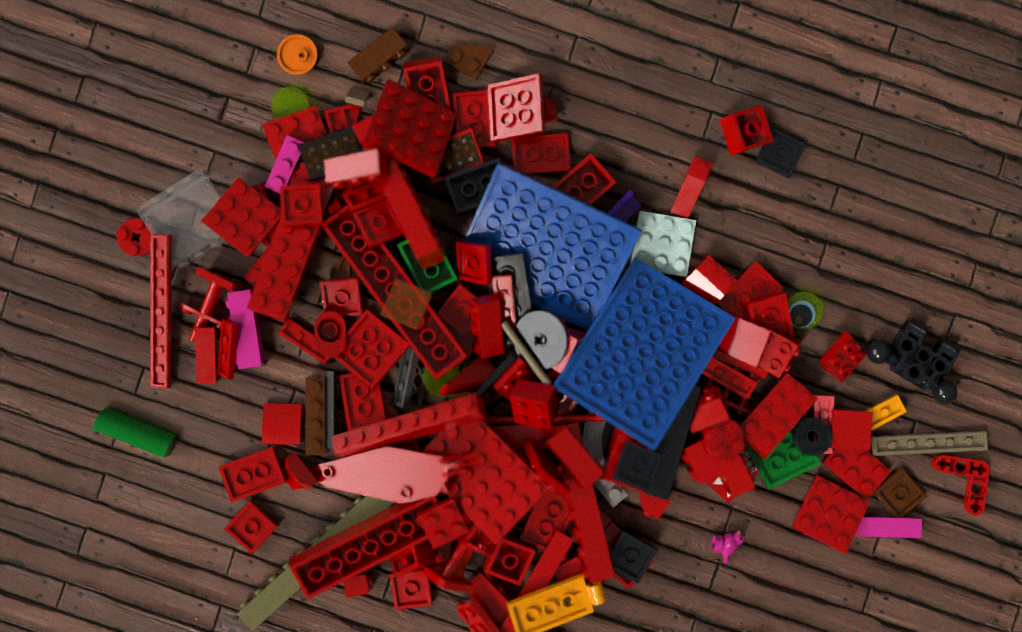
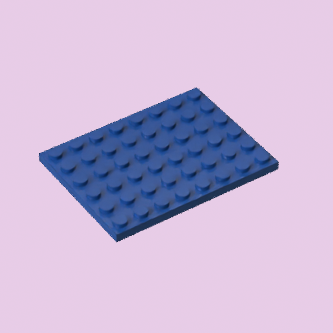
[452,162,642,331]
[553,257,735,451]

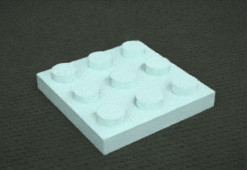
[630,211,696,277]

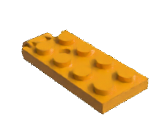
[506,573,607,632]

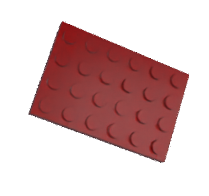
[421,419,550,545]

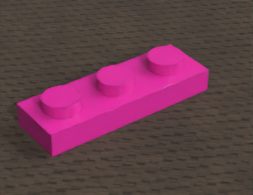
[265,134,304,194]

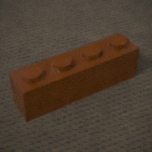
[305,376,329,455]

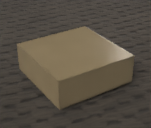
[345,87,370,107]

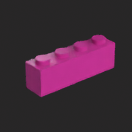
[226,290,266,369]

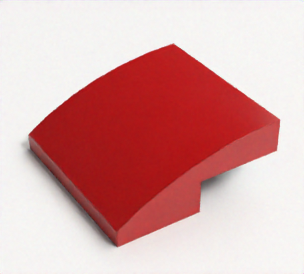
[262,403,303,445]

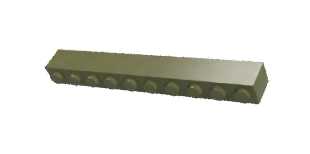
[237,495,394,631]

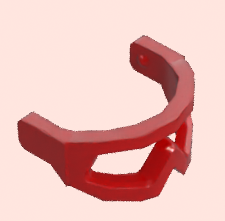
[325,195,345,220]

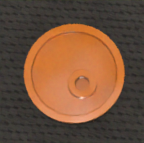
[277,34,318,75]

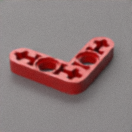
[931,454,990,516]

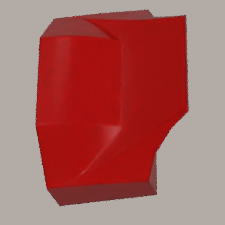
[283,452,318,490]

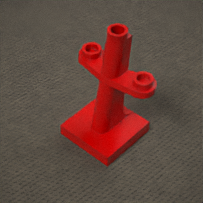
[181,267,244,342]
[422,521,490,594]

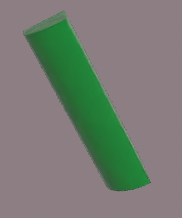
[92,406,178,458]

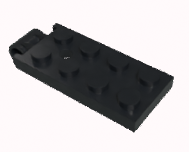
[489,252,533,348]

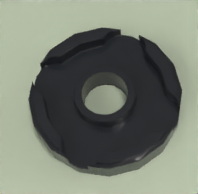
[792,417,832,456]

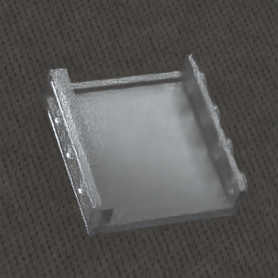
[135,168,224,269]

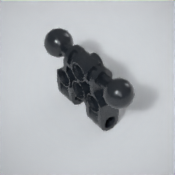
[866,317,961,404]

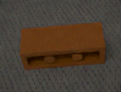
[347,27,409,85]

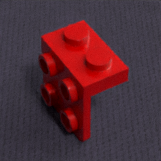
[759,327,802,378]

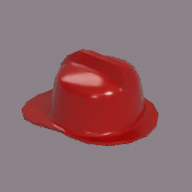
[314,311,346,357]

